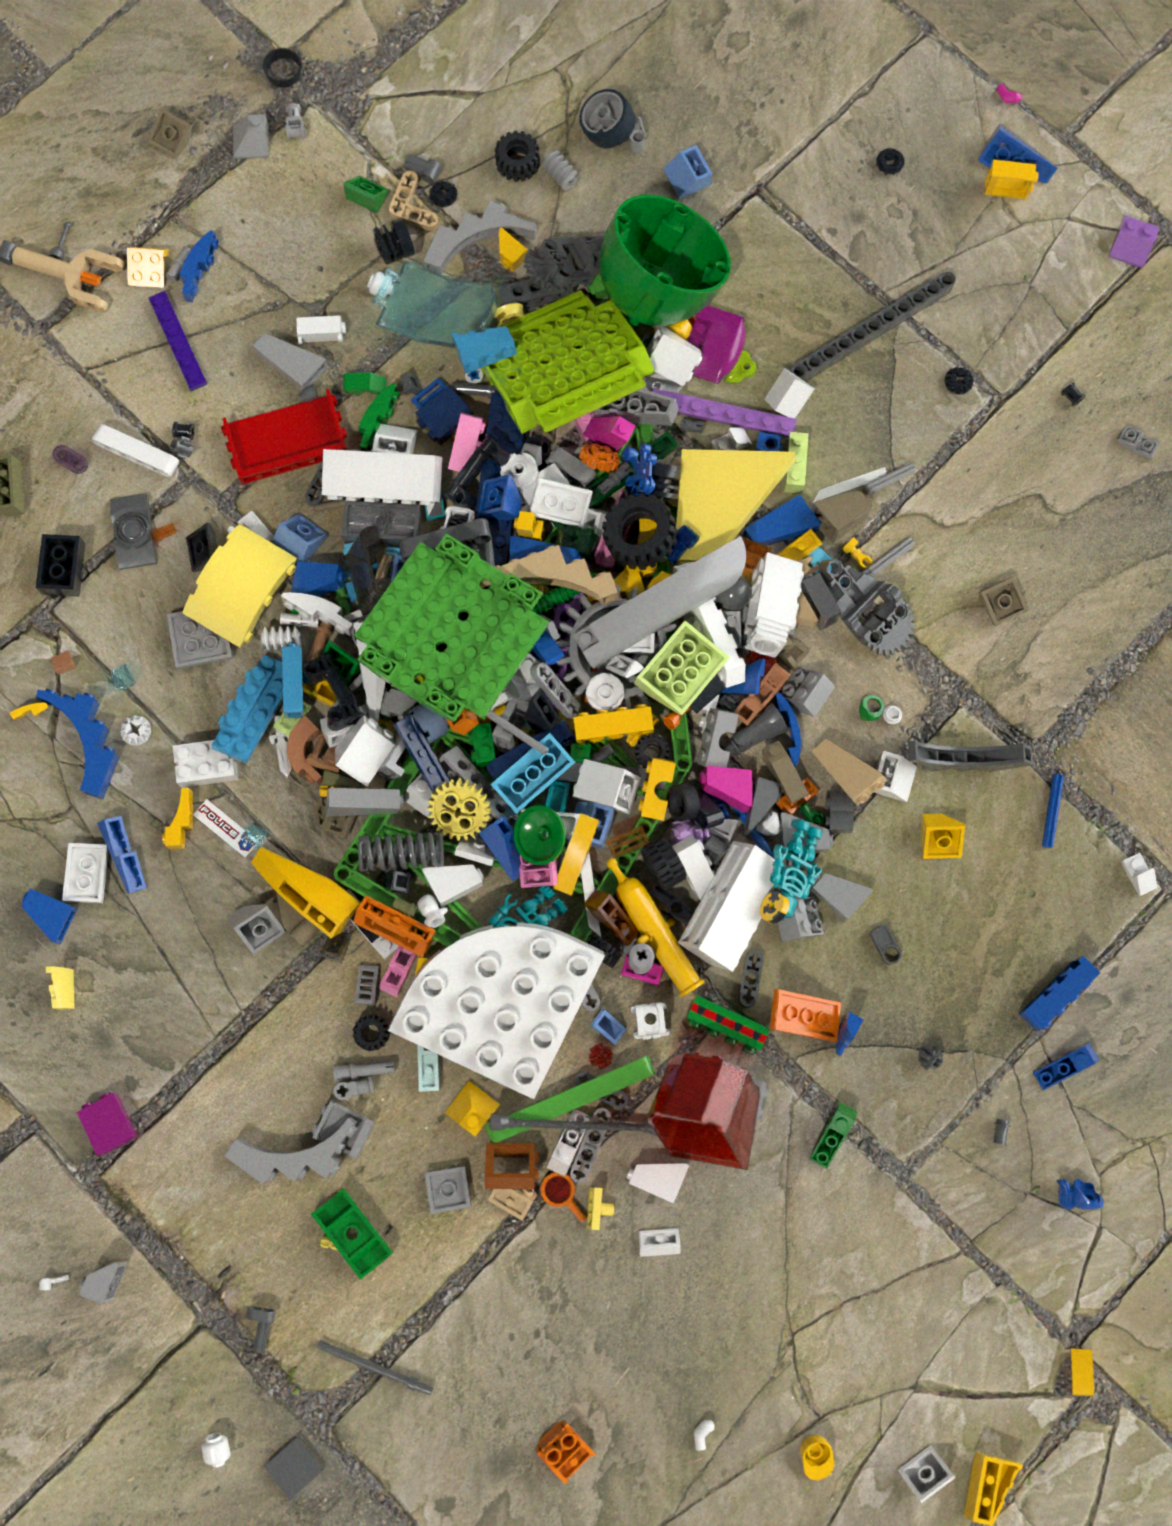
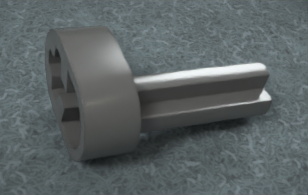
[246,1306,276,1353]

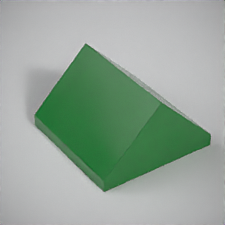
[343,176,390,214]
[322,640,361,686]

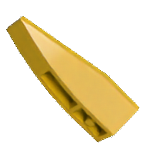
[251,847,360,938]

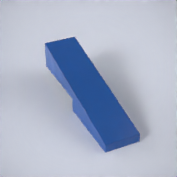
[97,816,146,894]

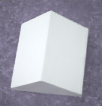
[764,368,815,419]
[898,1445,955,1503]

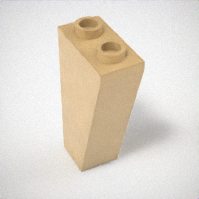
[811,739,887,806]

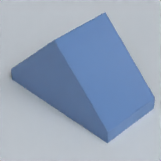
[590,1008,626,1045]

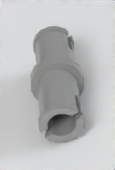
[166,246,191,282]

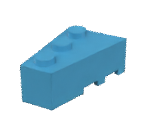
[451,326,517,374]

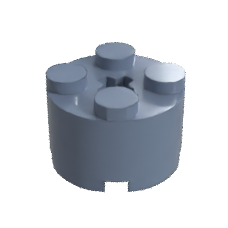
[407,704,449,744]

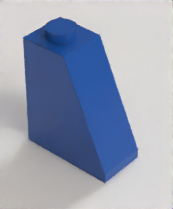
[291,561,346,597]
[21,889,78,945]

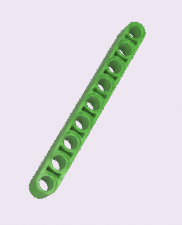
[485,1056,656,1143]

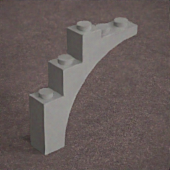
[423,201,537,276]
[224,1117,358,1184]

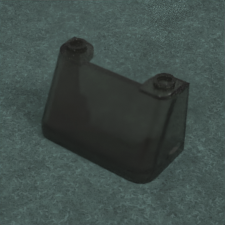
[346,525,391,616]

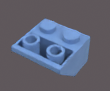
[663,145,712,199]
[566,801,615,850]

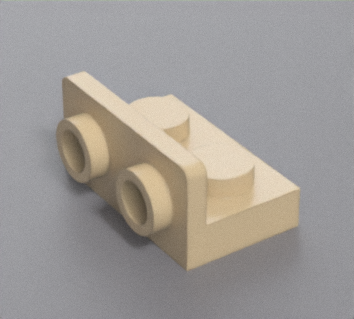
[488,1189,538,1221]

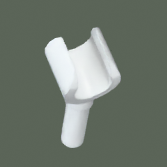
[39,1275,69,1290]

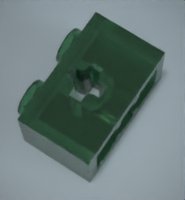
[555,525,600,558]

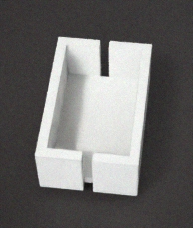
[173,740,239,788]

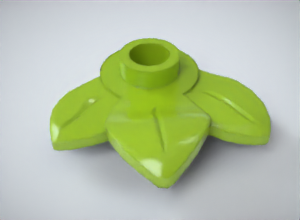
[725,350,757,383]

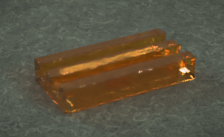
[606,826,649,858]

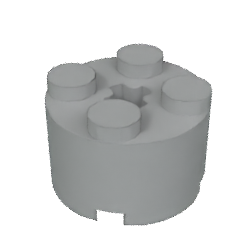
[379,688,420,720]

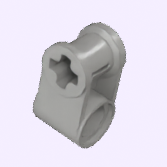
[627,117,646,153]

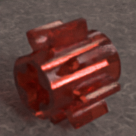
[589,1043,613,1069]

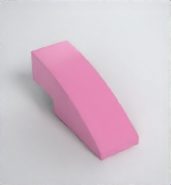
[379,946,418,997]

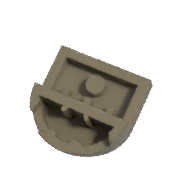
[314,799,356,839]

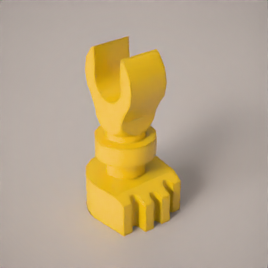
[842,537,872,570]

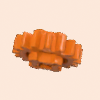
[579,443,620,472]

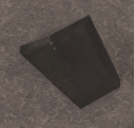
[320,932,351,964]

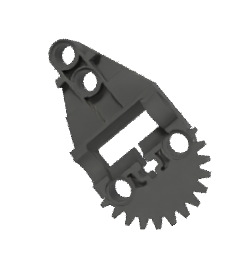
[523,236,604,293]
[818,560,916,656]

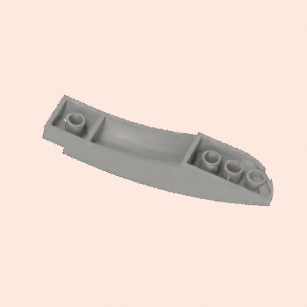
[573,536,746,669]

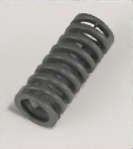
[358,832,444,872]

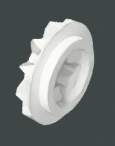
[120,715,151,746]

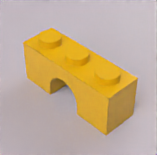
[638,757,676,821]

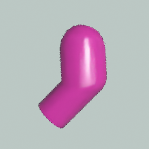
[996,84,1022,104]

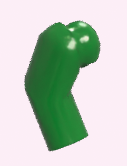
[798,802,825,824]

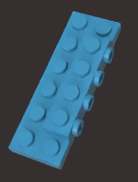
[211,655,283,764]

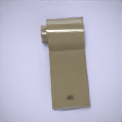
[264,892,320,947]

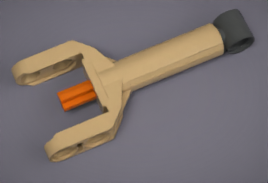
[0,240,125,312]

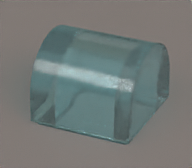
[110,664,136,690]

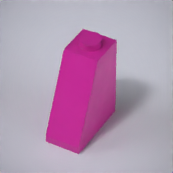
[583,416,635,452]
[699,766,752,813]

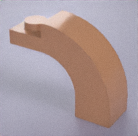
[734,663,791,726]
[287,716,323,786]

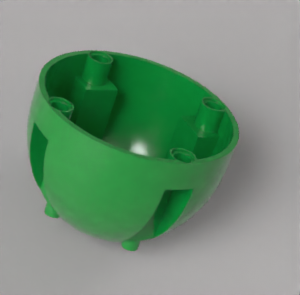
[600,194,731,327]

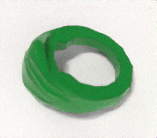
[859,695,885,721]

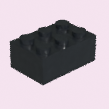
[36,534,86,597]

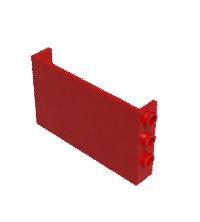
[221,389,347,485]

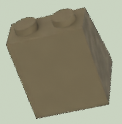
[812,491,873,544]

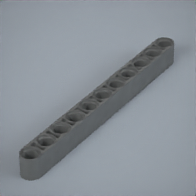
[791,272,956,382]

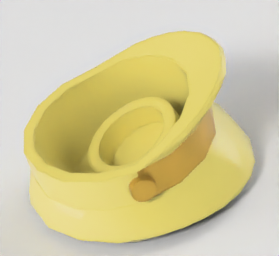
[491,303,524,327]

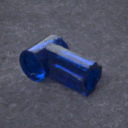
[666,524,700,564]

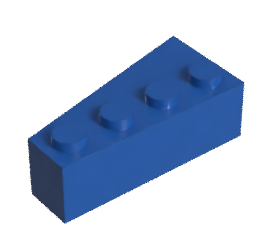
[1019,956,1100,1031]

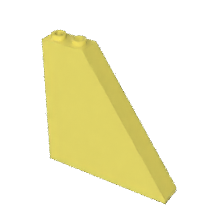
[674,449,796,565]

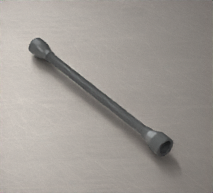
[490,1114,667,1137]

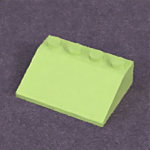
[634,621,730,716]

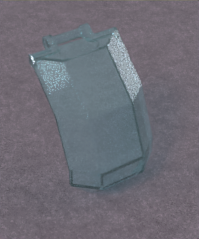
[372,262,497,348]

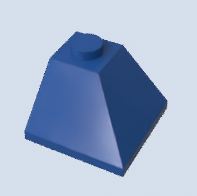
[478,475,522,521]

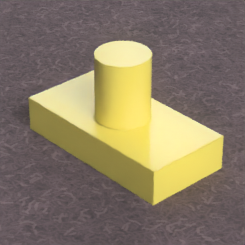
[586,1187,614,1230]

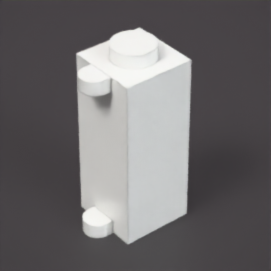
[297,315,346,344]

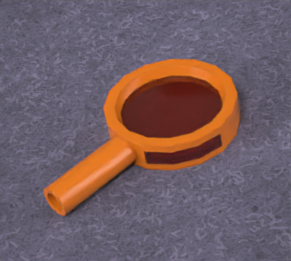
[541,1172,587,1223]

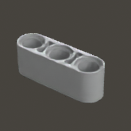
[545,447,597,489]

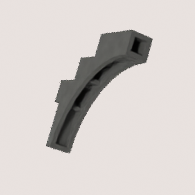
[907,741,1033,772]

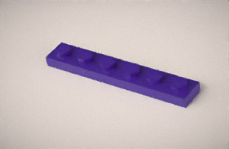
[148,291,208,392]

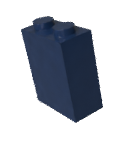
[415,386,473,446]

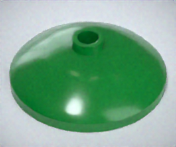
[514,805,566,865]

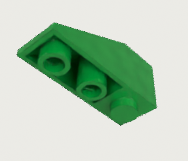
[809,1102,857,1169]

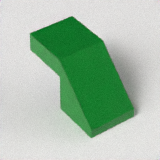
[343,372,386,396]

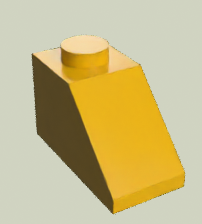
[499,227,528,273]

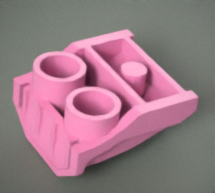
[519,855,558,888]

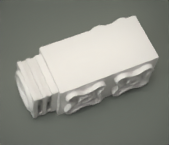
[744,552,804,658]

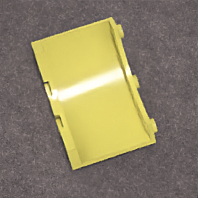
[182,524,297,648]

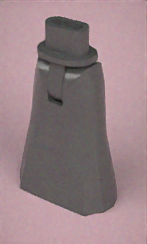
[724,703,789,757]

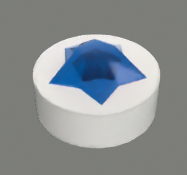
[465,368,483,384]

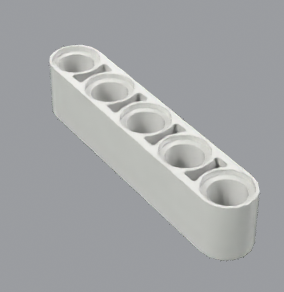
[91,424,180,478]

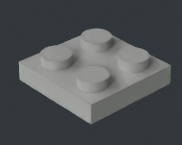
[425,1166,471,1214]

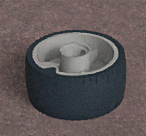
[579,89,636,149]

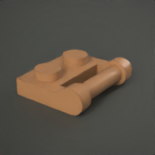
[306,731,341,774]

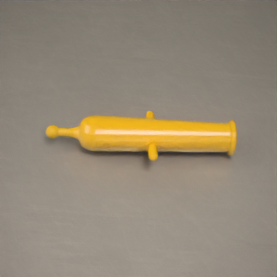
[607,858,705,997]

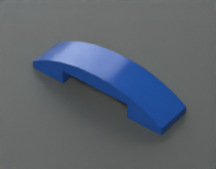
[774,693,801,768]

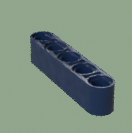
[486,720,576,781]

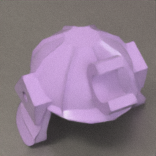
[663,820,710,846]

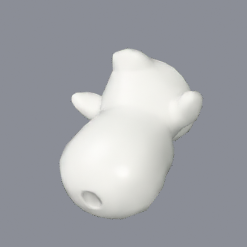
[418,894,448,928]

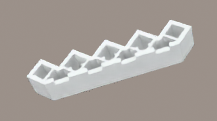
[673,562,745,688]

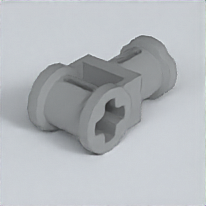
[285,103,306,140]
[334,1076,375,1100]

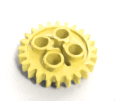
[427,778,491,841]

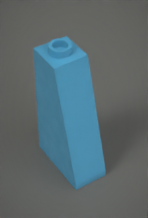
[282,644,303,718]

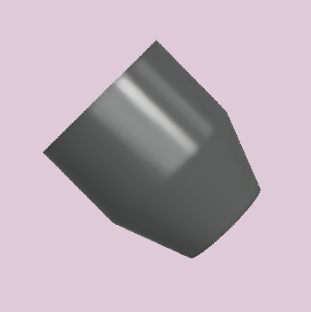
[299,384,319,402]

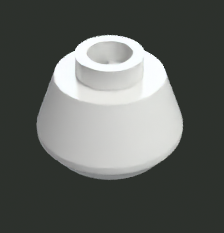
[756,812,781,836]

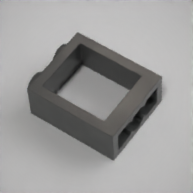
[801,573,842,631]

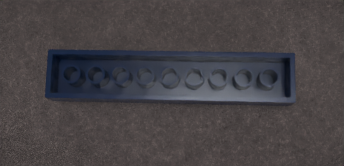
[471,392,525,566]

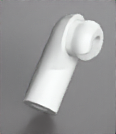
[694,1420,714,1451]

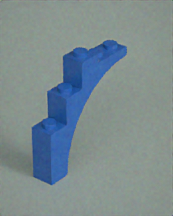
[36,689,119,799]

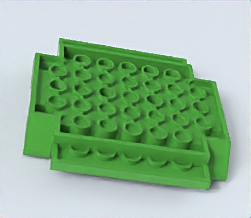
[354,533,549,722]

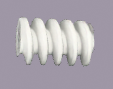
[260,626,301,651]

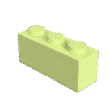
[784,432,809,494]

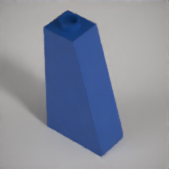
[743,494,821,550]
[509,536,583,565]

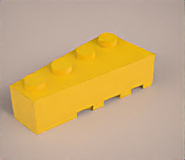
[573,704,654,744]

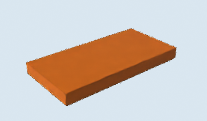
[770,989,841,1042]

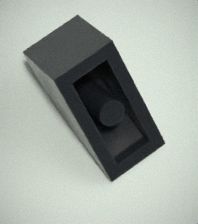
[524,688,559,732]

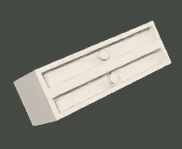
[322,449,442,506]
[678,841,777,972]

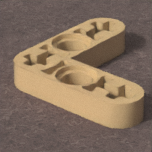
[389,171,439,231]

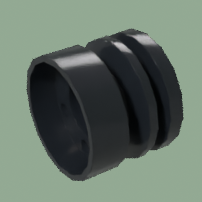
[373,218,415,265]
[642,463,682,501]

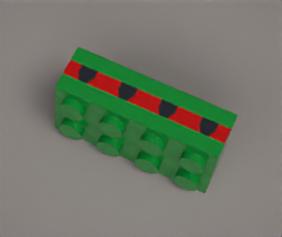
[685,995,770,1055]

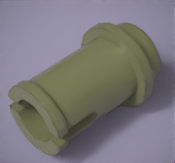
[392,898,419,918]

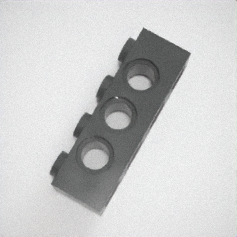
[498,278,573,310]

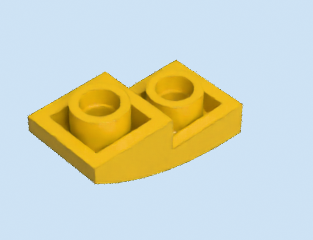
[1070,1349,1094,1396]

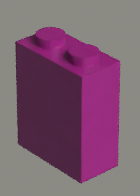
[77,1092,138,1156]

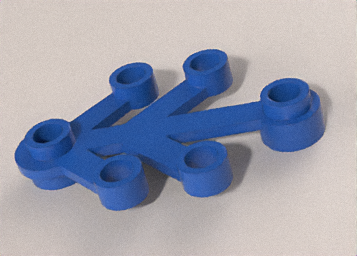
[622,443,657,496]

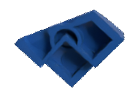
[721,659,765,695]
[836,1012,864,1056]

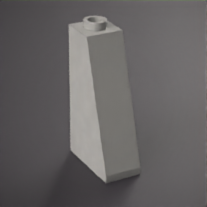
[253,333,329,391]
[325,788,403,817]

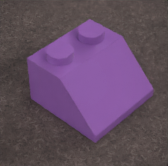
[1108,216,1160,268]

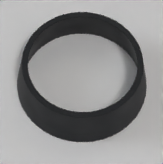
[263,48,301,88]

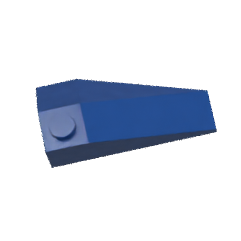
[978,125,1058,184]

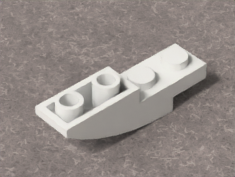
[281,593,353,636]

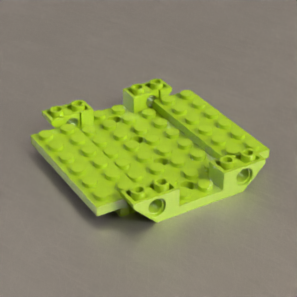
[480,290,655,434]

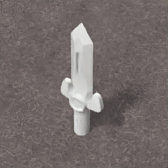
[269,715,292,778]

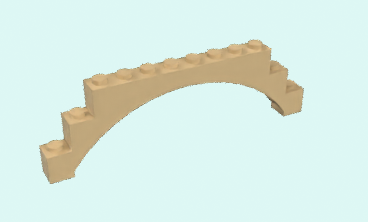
[480,545,619,606]

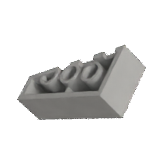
[594,389,679,426]

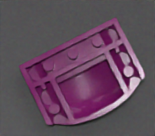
[687,306,745,384]

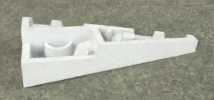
[353,622,386,723]

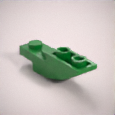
[358,383,400,452]

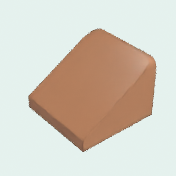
[51,650,76,675]

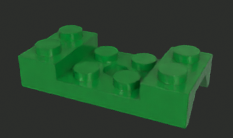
[311,1188,394,1280]

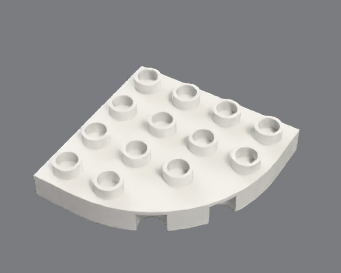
[388,923,605,1099]

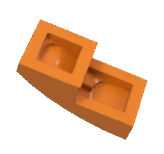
[776,777,819,815]

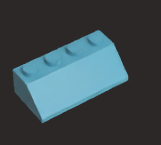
[491,733,575,814]

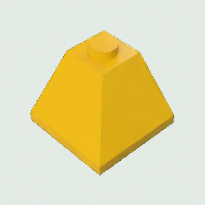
[921,814,965,859]
[445,1081,500,1137]

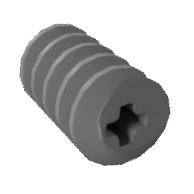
[542,150,578,191]
[628,943,654,974]

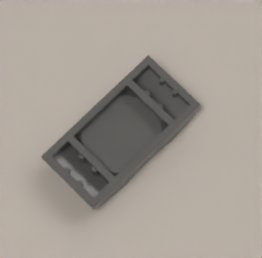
[110,493,157,570]

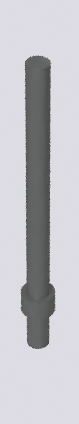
[317,1340,433,1395]

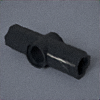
[650,885,695,927]

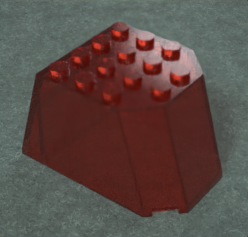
[647,1052,760,1170]

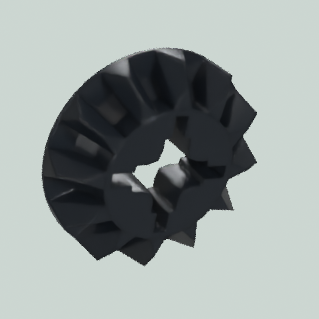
[876,148,905,176]
[429,180,458,207]
[944,366,974,395]

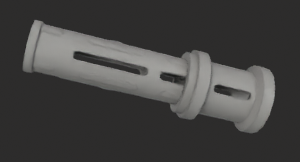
[333,1060,395,1083]

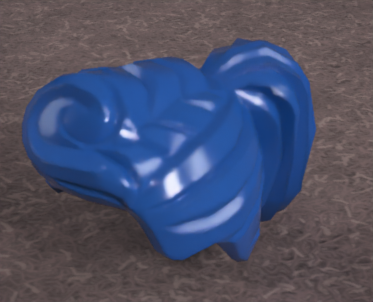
[1057,1179,1104,1210]

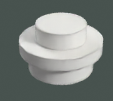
[883,705,902,725]

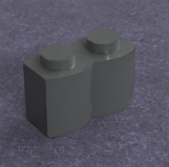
[825,792,854,833]

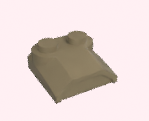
[979,577,1029,627]

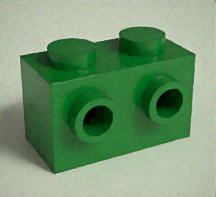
[468,723,496,768]

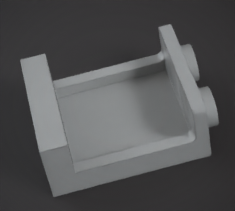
[492,697,529,754]
[376,732,405,781]
[312,1101,376,1159]

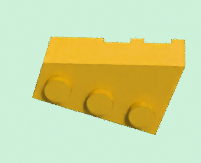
[964,1451,1023,1526]

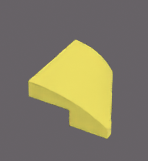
[46,966,75,1010]

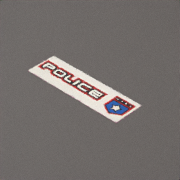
[193,799,259,857]

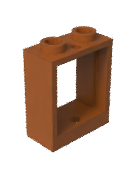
[485,1143,539,1189]

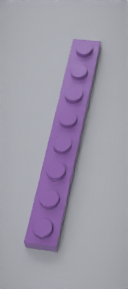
[652,388,796,438]

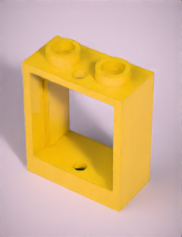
[984,160,1038,199]

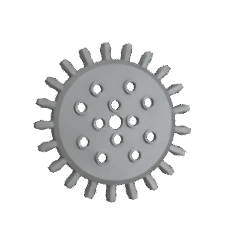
[556,585,677,712]

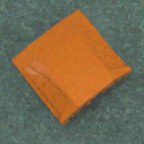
[535,1420,595,1484]

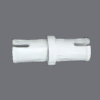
[280,612,320,628]

